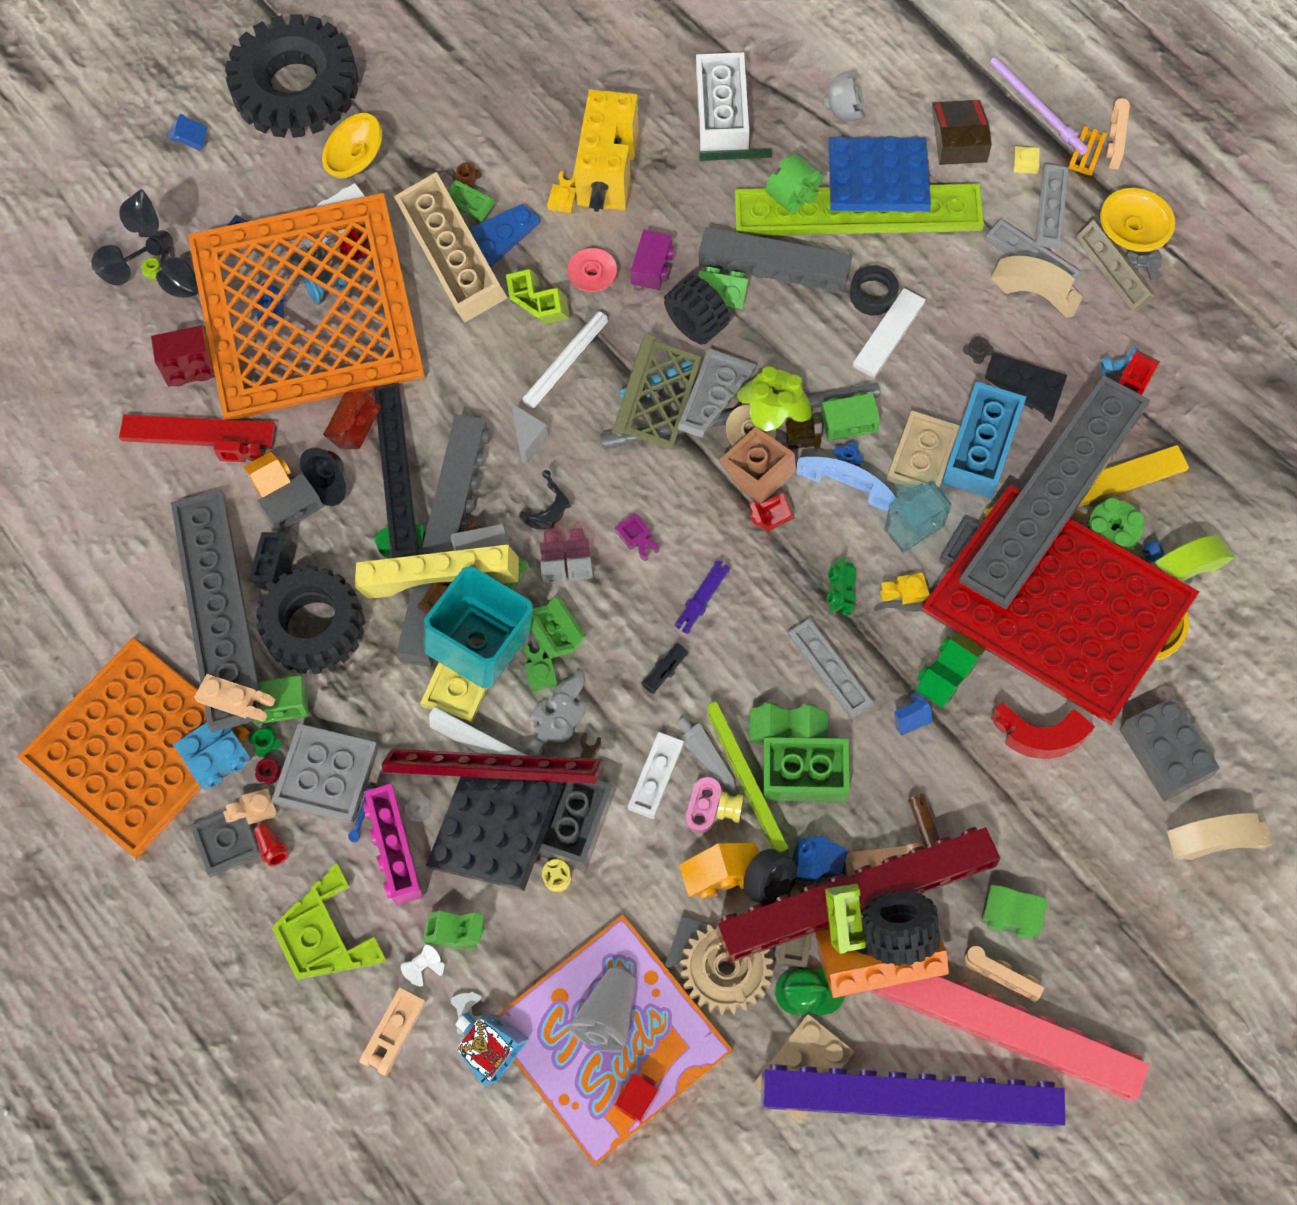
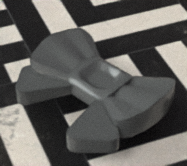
[1126,250,1162,280]

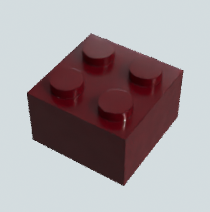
[151,325,215,387]

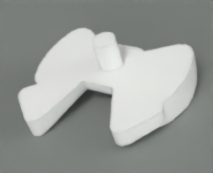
[400,944,445,987]
[451,992,481,1035]

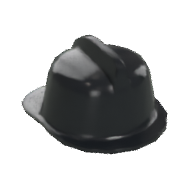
[300,447,346,506]

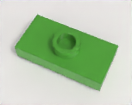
[448,180,495,222]

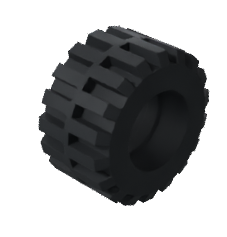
[664,275,730,345]
[863,891,940,966]

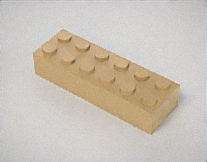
[394,172,508,323]

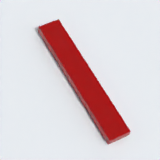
[119,414,276,449]

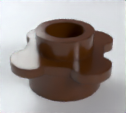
[452,163,481,187]

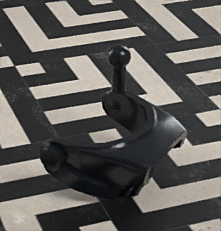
[519,470,571,530]

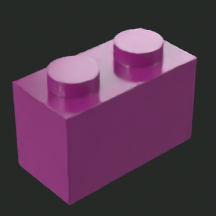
[631,229,676,290]

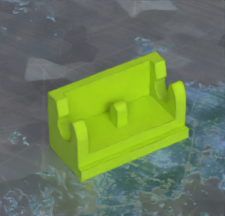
[825,884,866,953]

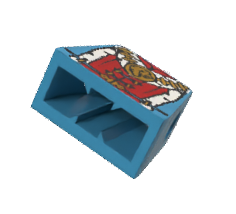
[455,1013,529,1087]

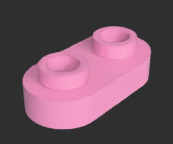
[686,777,721,833]

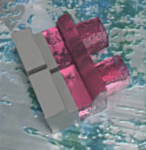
[540,528,593,583]

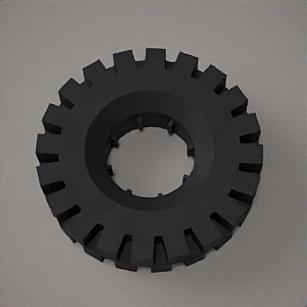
[225,14,359,138]

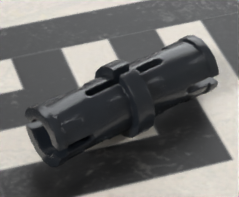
[641,643,689,694]

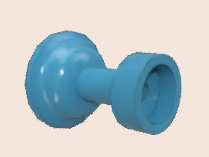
[304,269,347,305]
[1100,346,1139,378]

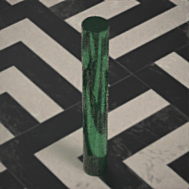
[699,148,772,161]

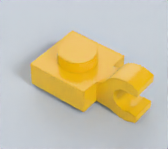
[880,572,930,605]

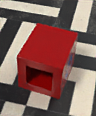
[614,1073,660,1125]

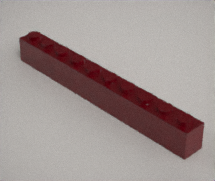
[716,827,1001,963]

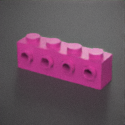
[363,783,424,906]

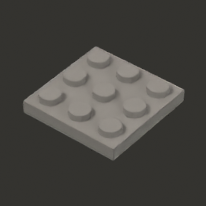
[272,724,378,823]

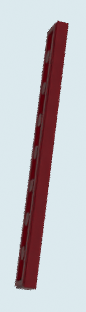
[381,749,603,784]

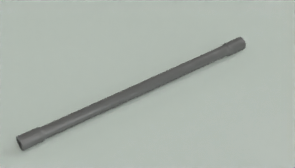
[600,382,880,449]

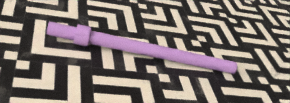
[990,56,1088,155]

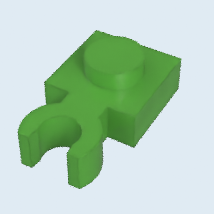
[524,642,558,692]

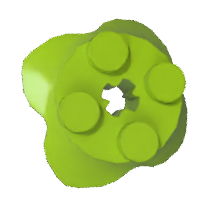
[737,366,812,433]

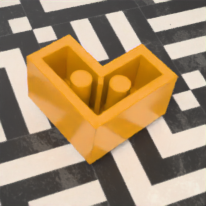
[679,843,759,900]

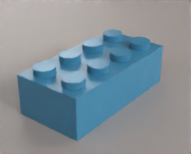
[942,382,1026,499]

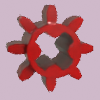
[339,229,370,260]

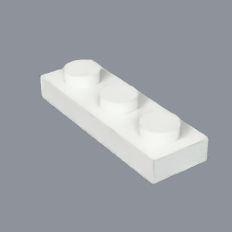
[628,732,684,819]

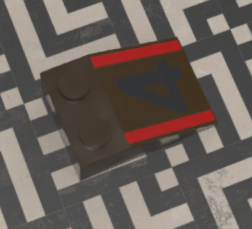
[932,100,992,165]

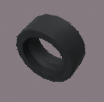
[850,265,899,316]
[743,849,797,906]

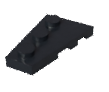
[985,352,1067,423]

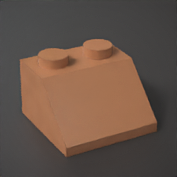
[720,427,796,504]

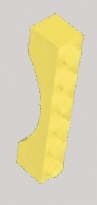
[355,545,519,599]

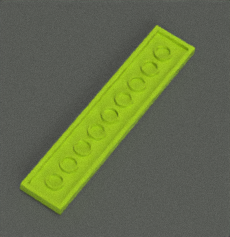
[735,184,984,236]

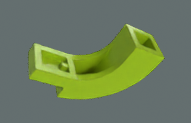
[1155,535,1235,582]

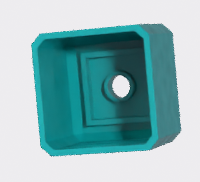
[423,566,533,689]

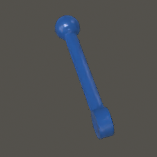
[348,787,373,843]

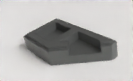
[665,916,707,969]

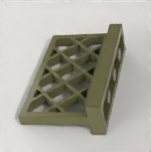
[612,333,701,450]

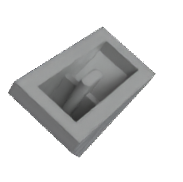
[512,406,548,464]

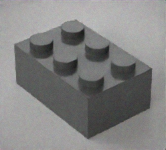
[1120,696,1220,801]
[538,780,614,872]

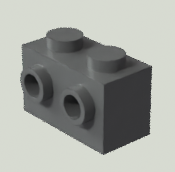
[257,473,323,533]

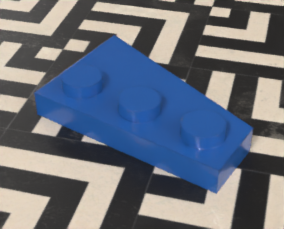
[469,204,540,267]

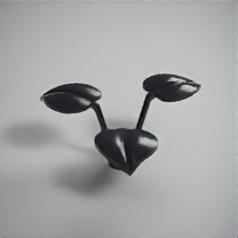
[91,189,199,297]

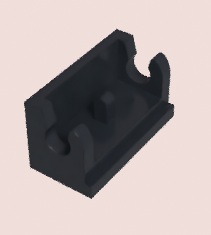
[248,532,297,591]

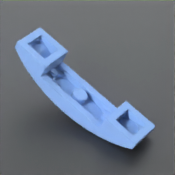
[796,457,896,514]

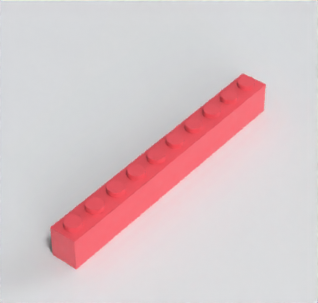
[865,951,1150,1102]

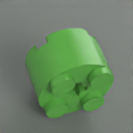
[765,153,824,215]
[1085,498,1144,553]

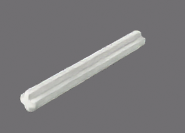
[523,311,608,408]

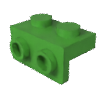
[698,266,750,309]
[530,596,586,658]

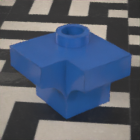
[792,836,849,882]

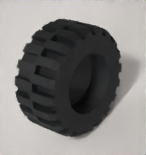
[256,566,365,674]

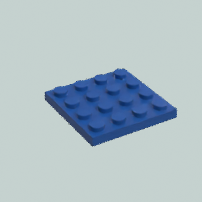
[828,137,931,212]

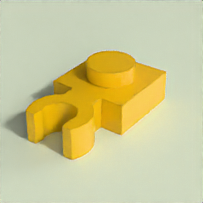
[547,171,577,214]

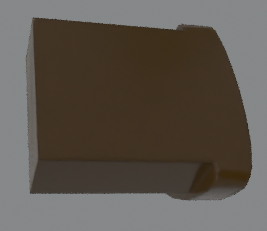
[785,418,822,449]

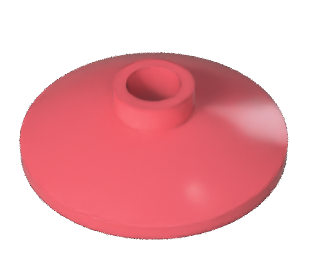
[567,248,617,292]

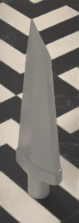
[677,717,736,796]

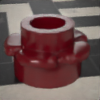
[255,758,282,785]

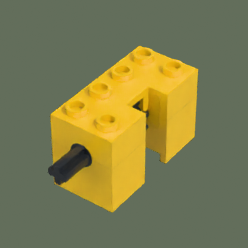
[574,89,639,212]

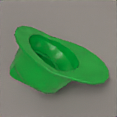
[775,968,845,1016]

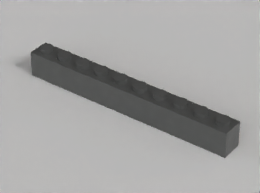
[396,414,491,667]

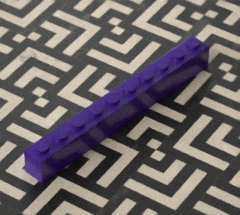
[760,1064,1065,1127]

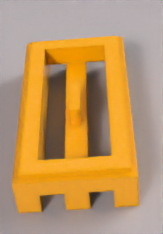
[1069,126,1107,176]

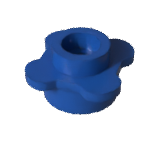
[833,442,863,466]

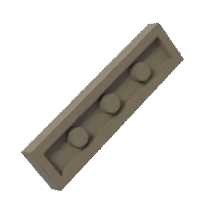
[1076,220,1155,312]

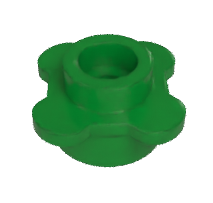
[249,726,281,758]

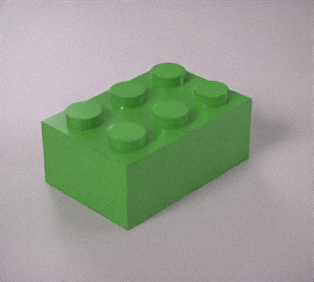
[763,737,850,802]

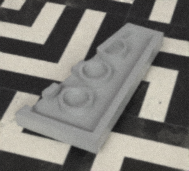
[678,349,757,438]

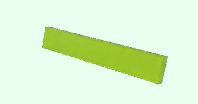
[707,701,789,855]

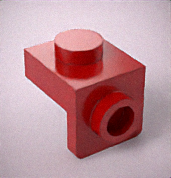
[750,493,795,531]

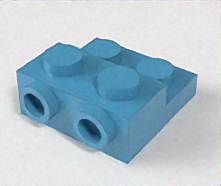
[173,722,251,790]

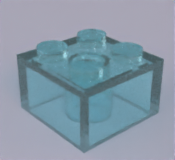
[884,480,952,553]

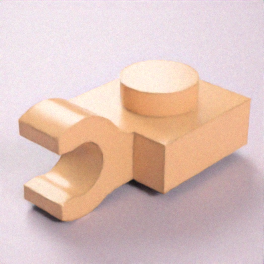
[223,789,277,825]

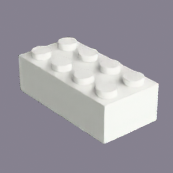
[696,52,749,152]

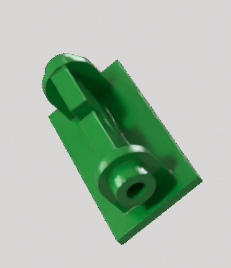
[827,557,856,615]

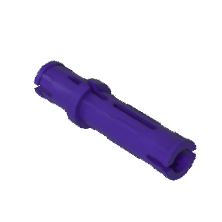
[674,560,730,634]

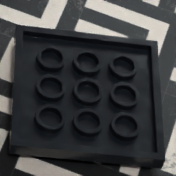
[426,777,563,891]

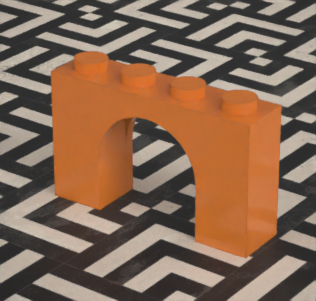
[815,929,949,998]

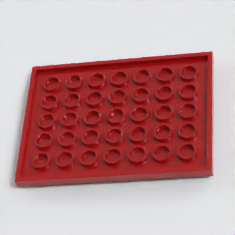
[922,484,1199,725]

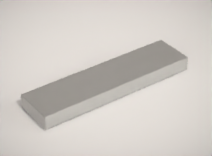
[1035,163,1069,250]
[985,219,1082,286]
[788,618,874,720]

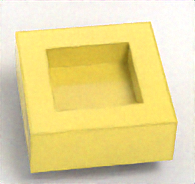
[1013,146,1040,174]

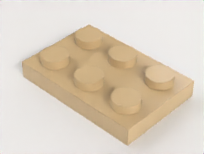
[887,410,961,497]
[753,1014,855,1123]

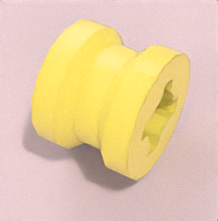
[717,792,744,823]
[542,859,571,892]

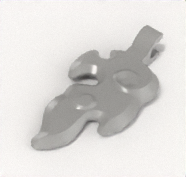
[528,670,585,756]

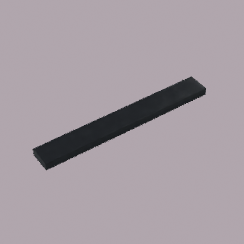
[374,383,419,558]

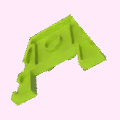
[271,863,387,980]

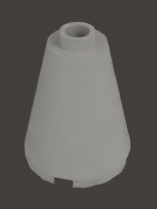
[570,966,635,1053]

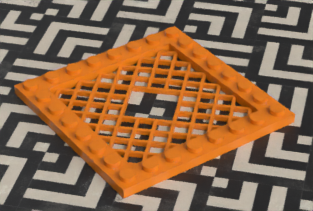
[188,193,425,420]

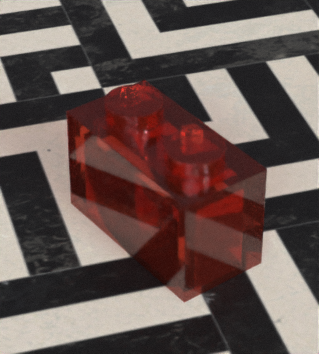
[323,391,381,449]

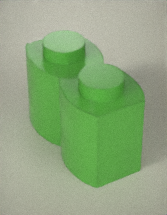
[982,885,1048,940]

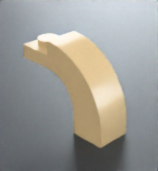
[991,256,1083,318]
[1167,813,1272,860]

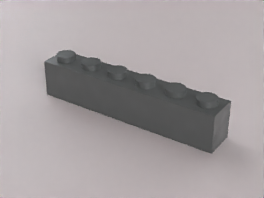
[699,227,852,293]

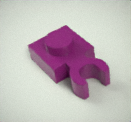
[615,513,659,561]

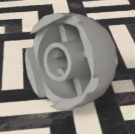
[824,71,865,122]

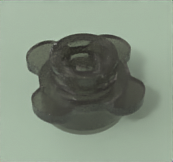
[963,336,994,364]

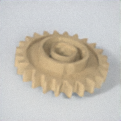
[680,921,773,1016]

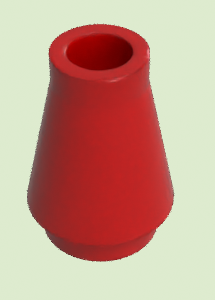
[254,823,288,866]

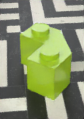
[506,269,570,324]

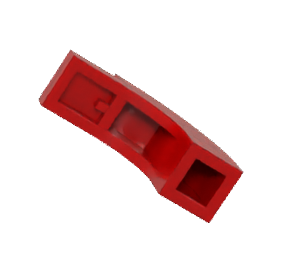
[1119,350,1160,395]
[991,702,1095,759]

